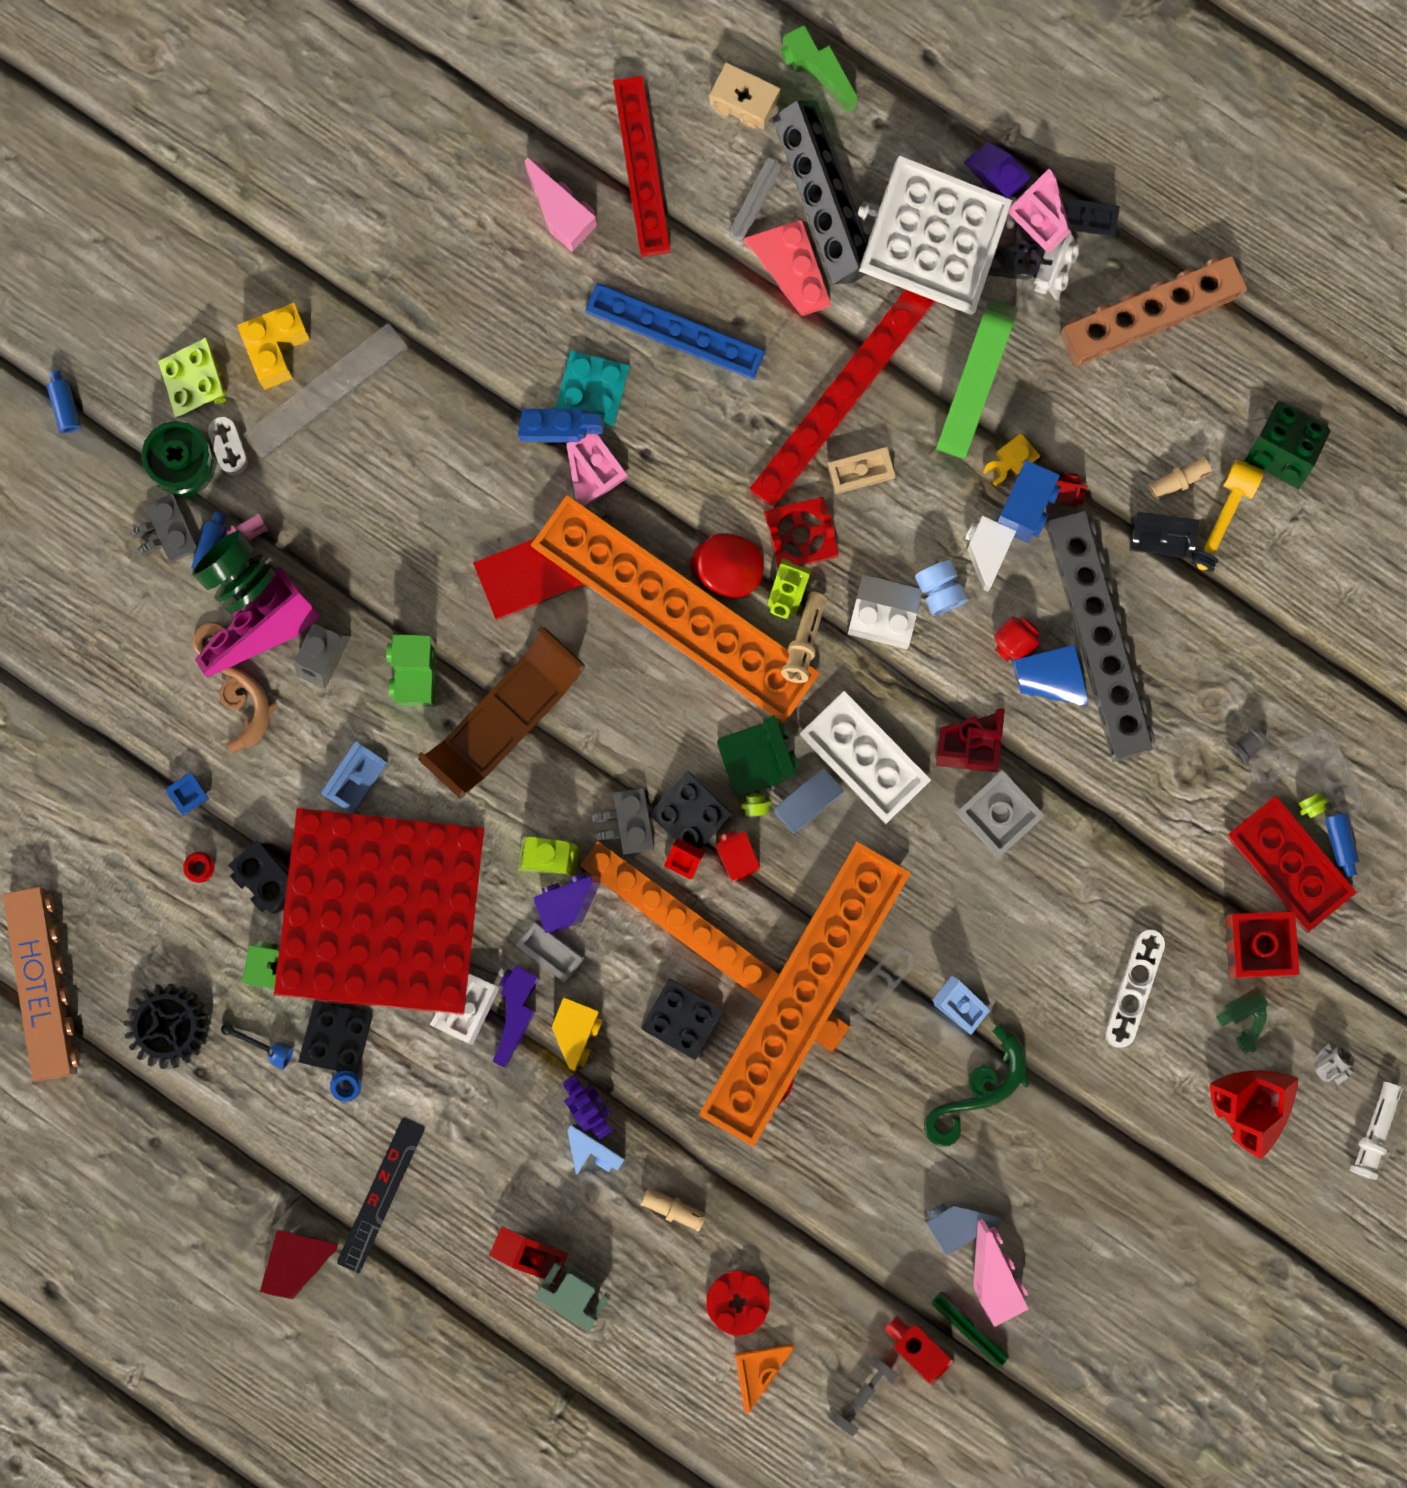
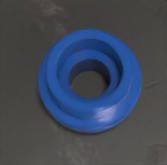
[330,1070,362,1102]

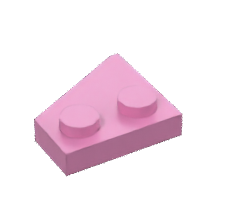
[1008,169,1071,254]
[567,434,628,508]

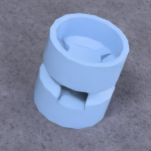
[915,560,969,616]

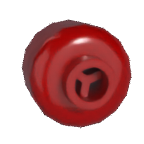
[994,616,1040,662]

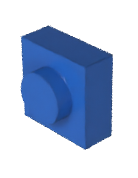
[165,772,210,816]

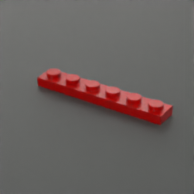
[613,75,670,258]

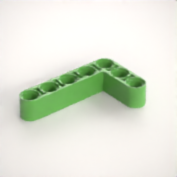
[936,298,1019,460]

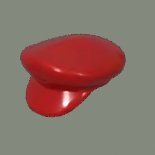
[690,533,764,598]

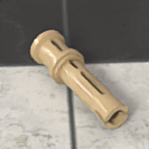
[781,592,827,683]

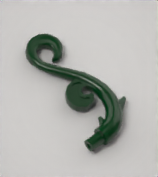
[924,1023,1029,1147]

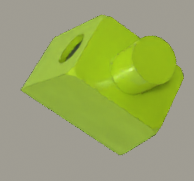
[518,836,581,878]

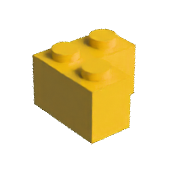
[237,303,310,390]

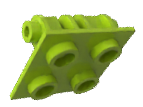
[158,338,227,418]

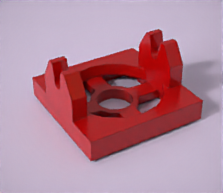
[764,497,839,570]

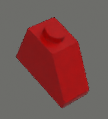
[489,1226,568,1283]

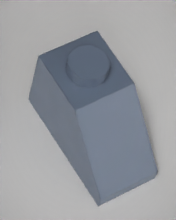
[924,1203,1001,1256]

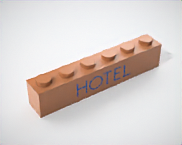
[2,887,80,1081]

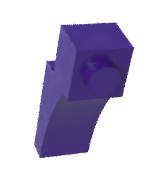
[492,965,539,1068]

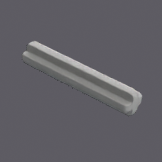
[729,158,781,242]

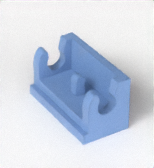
[321,741,388,814]

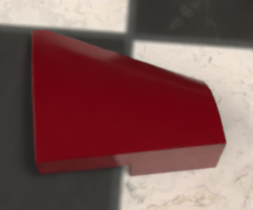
[936,708,1005,773]
[259,1229,339,1299]

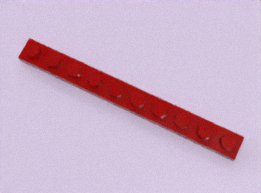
[749,289,936,509]

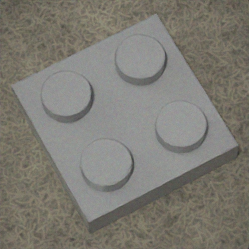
[956,770,1045,859]

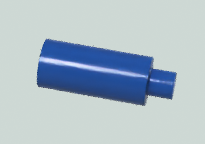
[47,371,81,434]
[191,512,227,570]
[1325,813,1359,877]

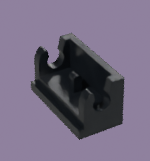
[1062,198,1120,237]
[1129,512,1199,559]

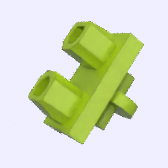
[767,558,812,619]

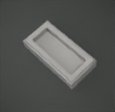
[515,920,585,983]

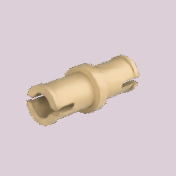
[1148,456,1212,501]
[641,1187,707,1232]

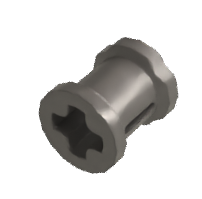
[1228,724,1270,766]

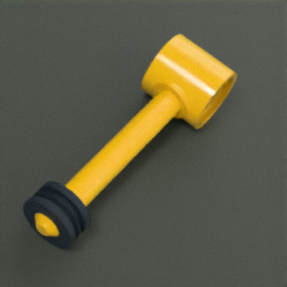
[1191,458,1265,572]

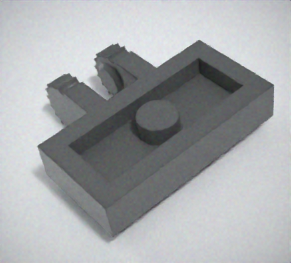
[129,493,198,563]
[592,788,654,855]

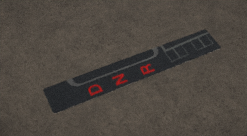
[337,1118,425,1273]

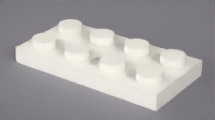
[799,691,931,824]

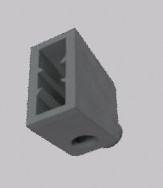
[294,623,351,689]

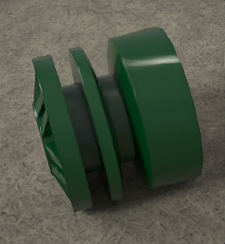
[192,530,276,614]

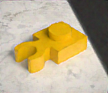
[983,433,1040,487]

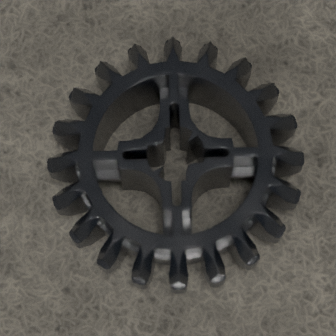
[124,984,210,1069]

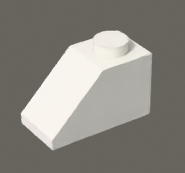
[965,516,1016,592]

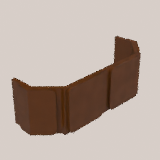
[418,626,586,799]

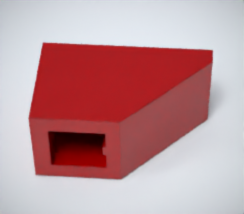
[716,829,760,884]

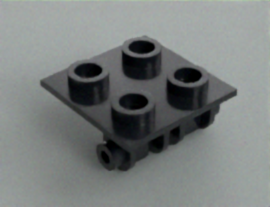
[649,771,733,849]
[641,978,724,1060]
[298,1001,373,1075]

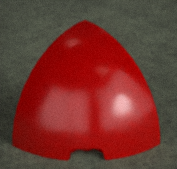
[1210,1070,1299,1159]

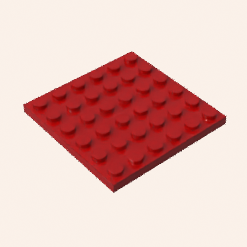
[274,808,484,1015]

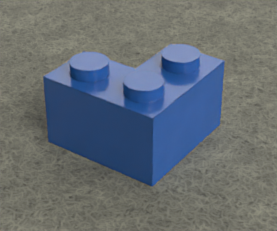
[997,460,1062,543]

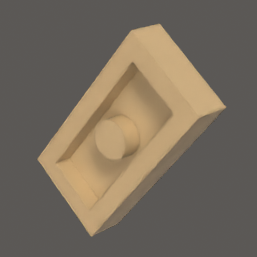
[827,447,895,494]

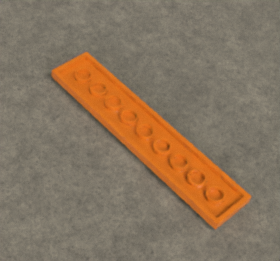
[531,495,820,724]
[698,842,911,1147]

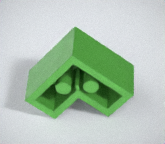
[386,635,436,707]

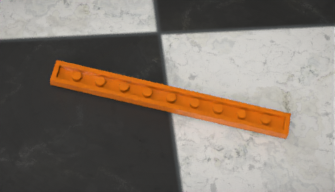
[580,841,850,1053]

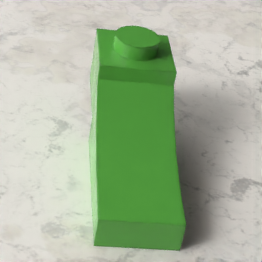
[780,25,858,113]

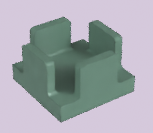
[534,1262,611,1332]

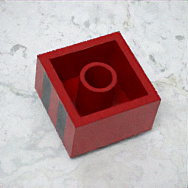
[1225,911,1300,979]

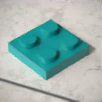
[555,351,630,426]

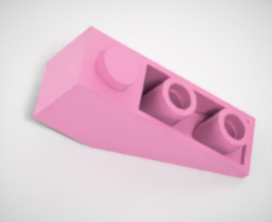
[525,158,597,252]
[973,1219,1028,1327]

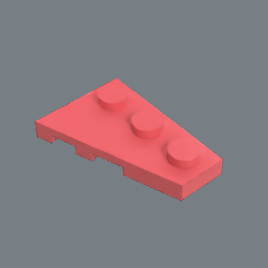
[744,219,831,316]

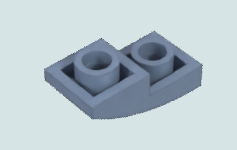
[773,769,844,835]

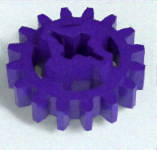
[562,1075,613,1140]

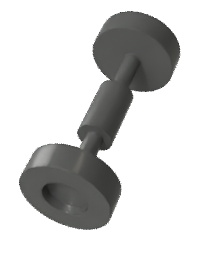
[827,1355,899,1437]

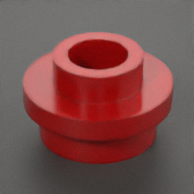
[183,852,215,883]

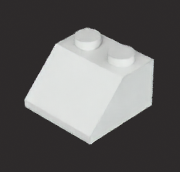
[848,575,922,649]

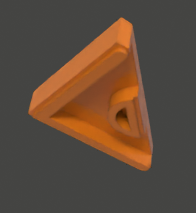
[735,1343,794,1414]

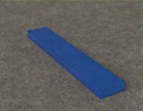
[585,283,766,380]

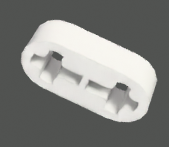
[208,417,248,475]

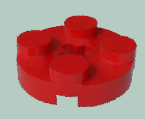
[706,1270,770,1336]

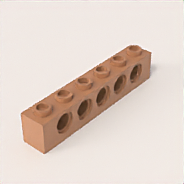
[1060,256,1247,367]

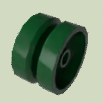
[141,421,217,497]

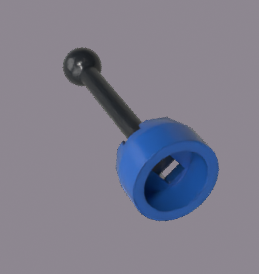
[221,1023,294,1070]

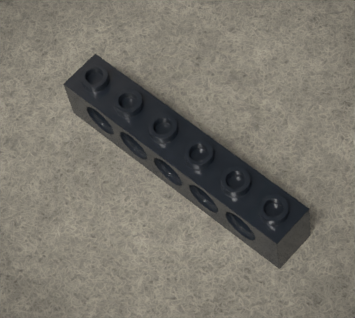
[772,100,868,284]

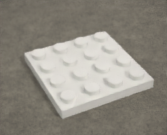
[859,156,1012,315]

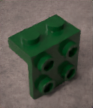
[1245,402,1331,490]
[717,715,799,797]

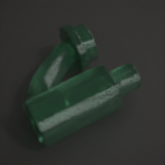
[1215,987,1268,1054]

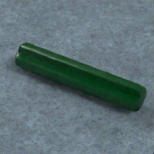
[931,1292,1010,1368]

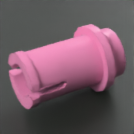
[226,514,268,540]

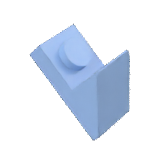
[933,976,990,1034]
[567,1125,625,1175]

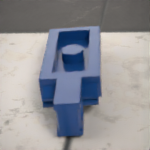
[518,409,605,442]

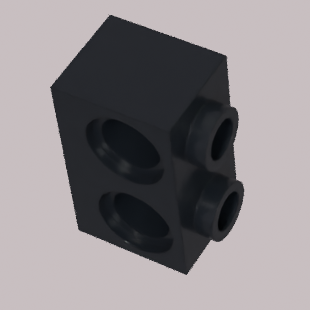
[228,840,288,914]

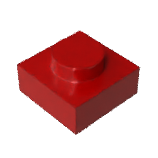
[664,838,705,880]

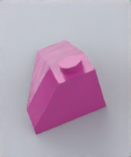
[195,567,321,678]

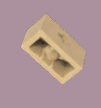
[710,63,780,130]

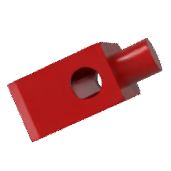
[884,1316,954,1386]

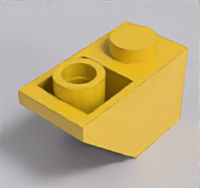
[552,997,603,1071]

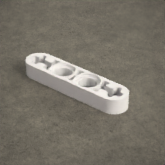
[1105,930,1165,1048]

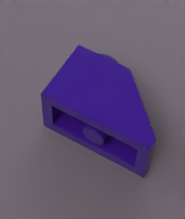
[965,142,1031,201]

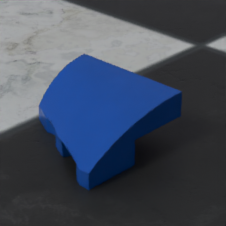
[1012,645,1088,706]

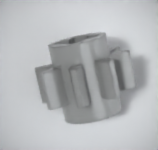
[1314,1043,1354,1085]

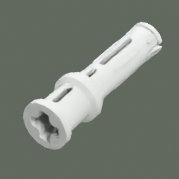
[1350,1082,1403,1180]

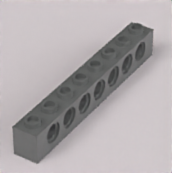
[1046,511,1155,762]

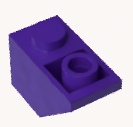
[533,872,601,933]

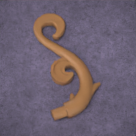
[193,622,278,754]

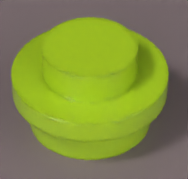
[1299,792,1330,818]
[741,794,772,816]

